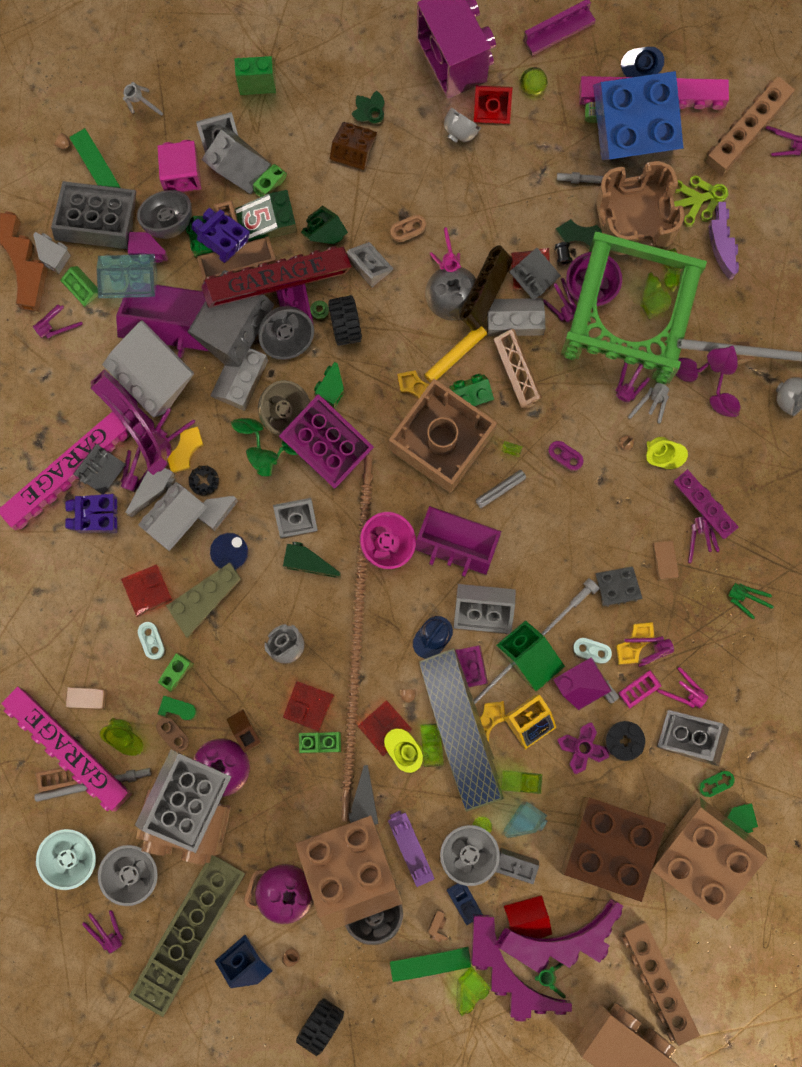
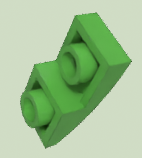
[299,732,341,753]

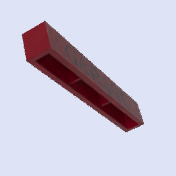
[201,246,351,308]

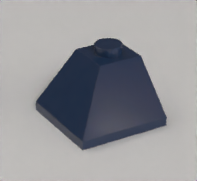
[215,935,273,988]

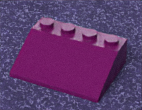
[279,394,374,489]

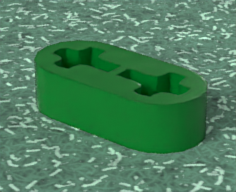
[698,771,735,797]

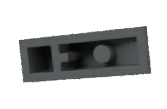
[348,765,379,825]

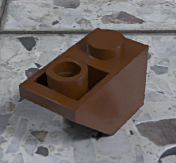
[226,710,263,753]

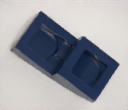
[447,883,483,926]

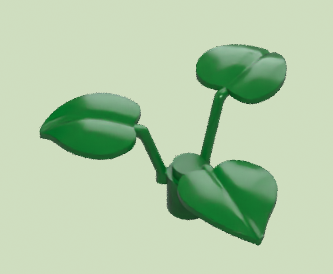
[231,418,298,477]

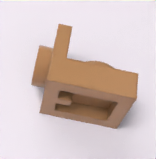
[427,909,448,943]

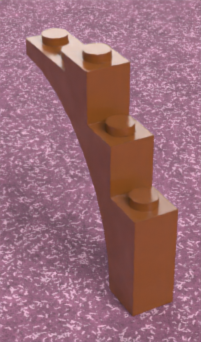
[0,211,48,312]

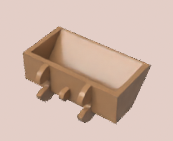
[197,236,276,282]

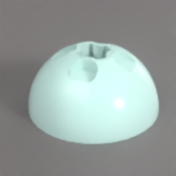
[36,829,96,890]

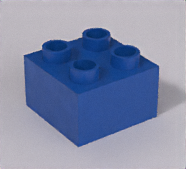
[593,71,684,160]

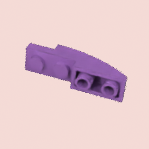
[708,202,739,280]

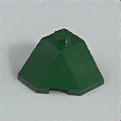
[301,205,348,244]

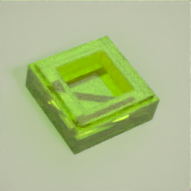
[502,441,523,457]

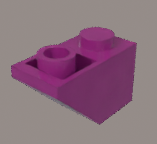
[128,232,168,263]

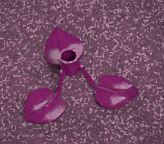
[675,345,741,417]

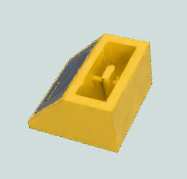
[503,695,557,750]

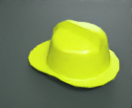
[646,437,688,470]
[384,728,423,773]

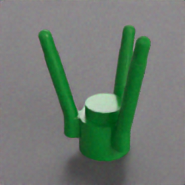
[728,583,774,619]
[535,963,566,998]

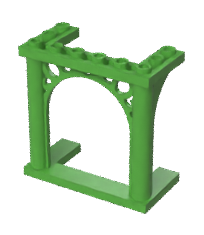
[561,231,707,384]

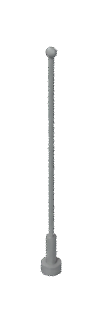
[474,578,600,704]

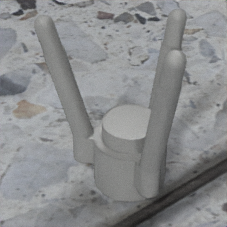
[123,82,163,116]
[628,383,669,424]

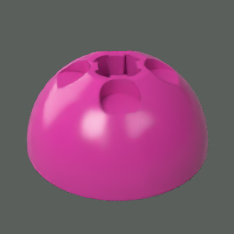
[360,512,416,569]

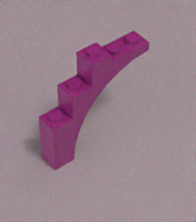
[91,369,171,475]
[495,899,624,974]
[471,914,572,1021]

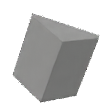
[196,112,238,153]
[347,242,393,287]
[273,498,318,538]

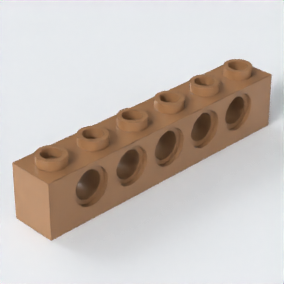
[705,76,795,176]
[621,921,700,1046]

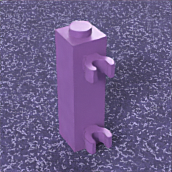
[388,810,435,887]

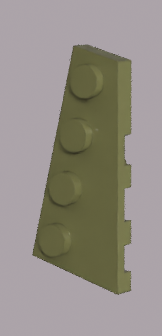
[166,563,241,638]

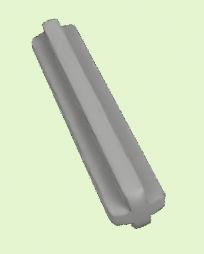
[476,470,526,508]

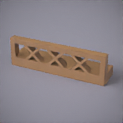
[494,329,542,408]

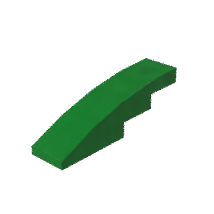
[69,128,121,188]
[390,947,472,982]

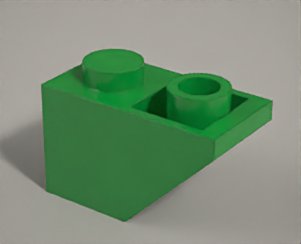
[314,362,345,409]
[724,803,758,833]

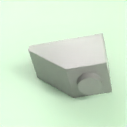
[198,496,238,531]

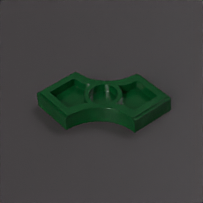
[555,219,602,249]

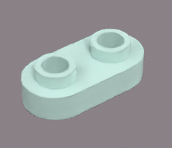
[138,622,165,660]
[573,638,612,664]

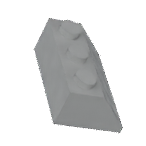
[487,298,546,336]
[210,348,268,411]
[138,482,207,551]
[454,584,516,634]

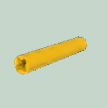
[424,326,487,383]

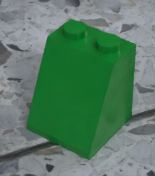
[234,56,276,95]
[496,620,565,691]

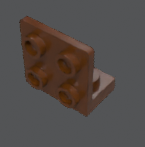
[330,122,377,170]

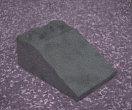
[201,129,272,194]
[657,710,729,766]

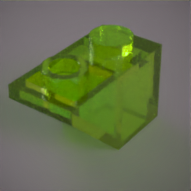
[640,272,671,319]
[500,770,542,794]
[456,966,491,1016]

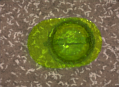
[100,718,143,756]

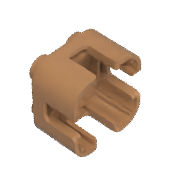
[596,161,684,255]
[136,789,231,865]

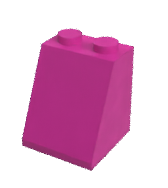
[157,140,202,192]

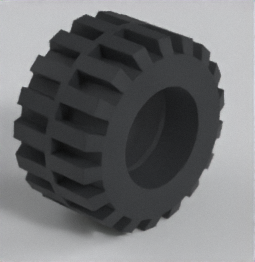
[328,295,362,346]
[296,998,344,1056]

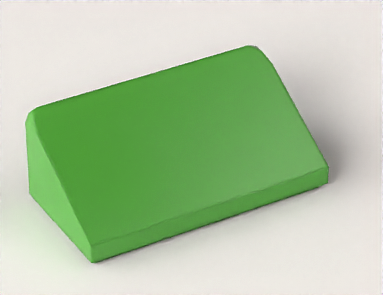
[60,266,101,307]

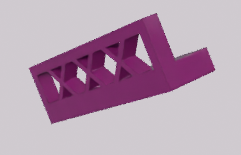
[523,0,596,56]

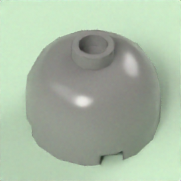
[444,108,481,143]
[776,377,802,416]
[264,624,305,664]

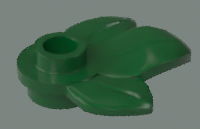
[351,91,385,124]

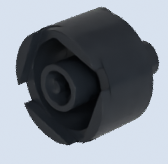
[603,721,645,761]

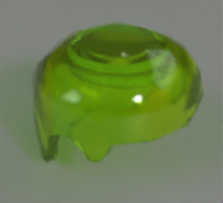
[519,67,548,96]

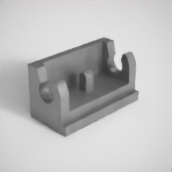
[496,848,539,884]

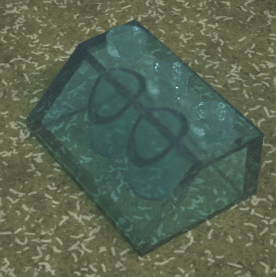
[97,254,157,298]
[501,801,548,838]

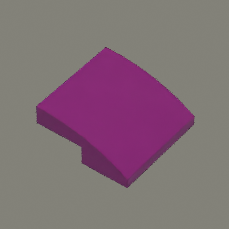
[456,645,488,687]

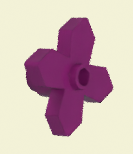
[557,722,609,774]

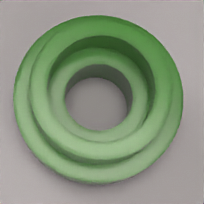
[310,301,329,319]

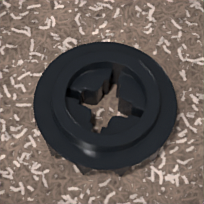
[189,465,219,496]

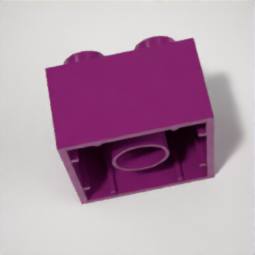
[417,0,496,99]

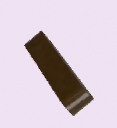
[459,245,513,331]

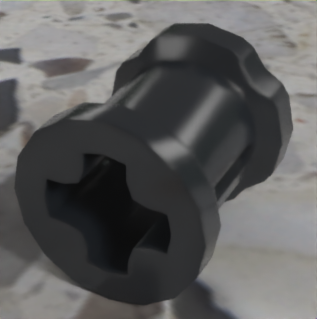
[553,242,573,266]

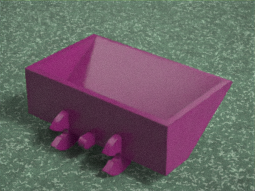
[116,281,209,358]

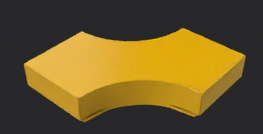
[397,370,429,399]
[167,426,204,473]
[616,622,655,665]
[480,701,505,742]

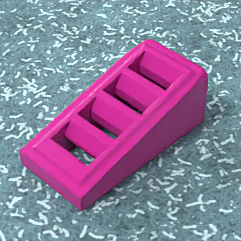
[618,669,662,708]

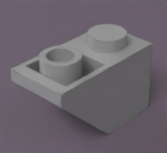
[33,232,71,274]

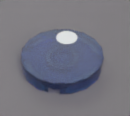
[210,533,249,570]

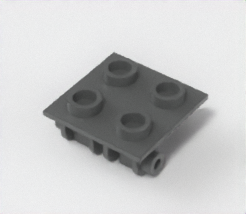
[510,248,561,300]
[73,444,126,494]
[595,566,643,607]

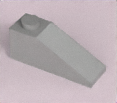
[125,468,176,517]

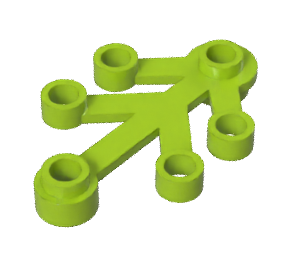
[674,175,728,227]

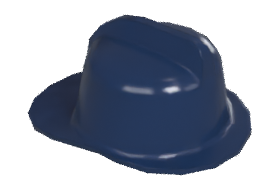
[621,46,665,77]
[413,616,453,659]

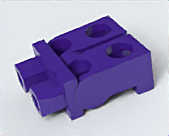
[192,208,250,263]
[65,494,118,533]

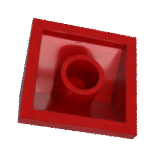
[473,85,513,124]
[504,895,553,938]

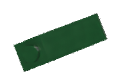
[283,542,341,579]

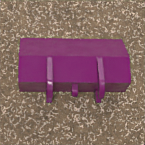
[415,506,502,577]

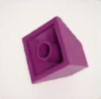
[553,657,612,710]

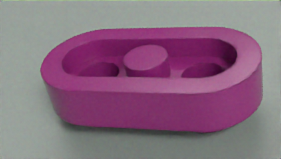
[548,441,584,471]

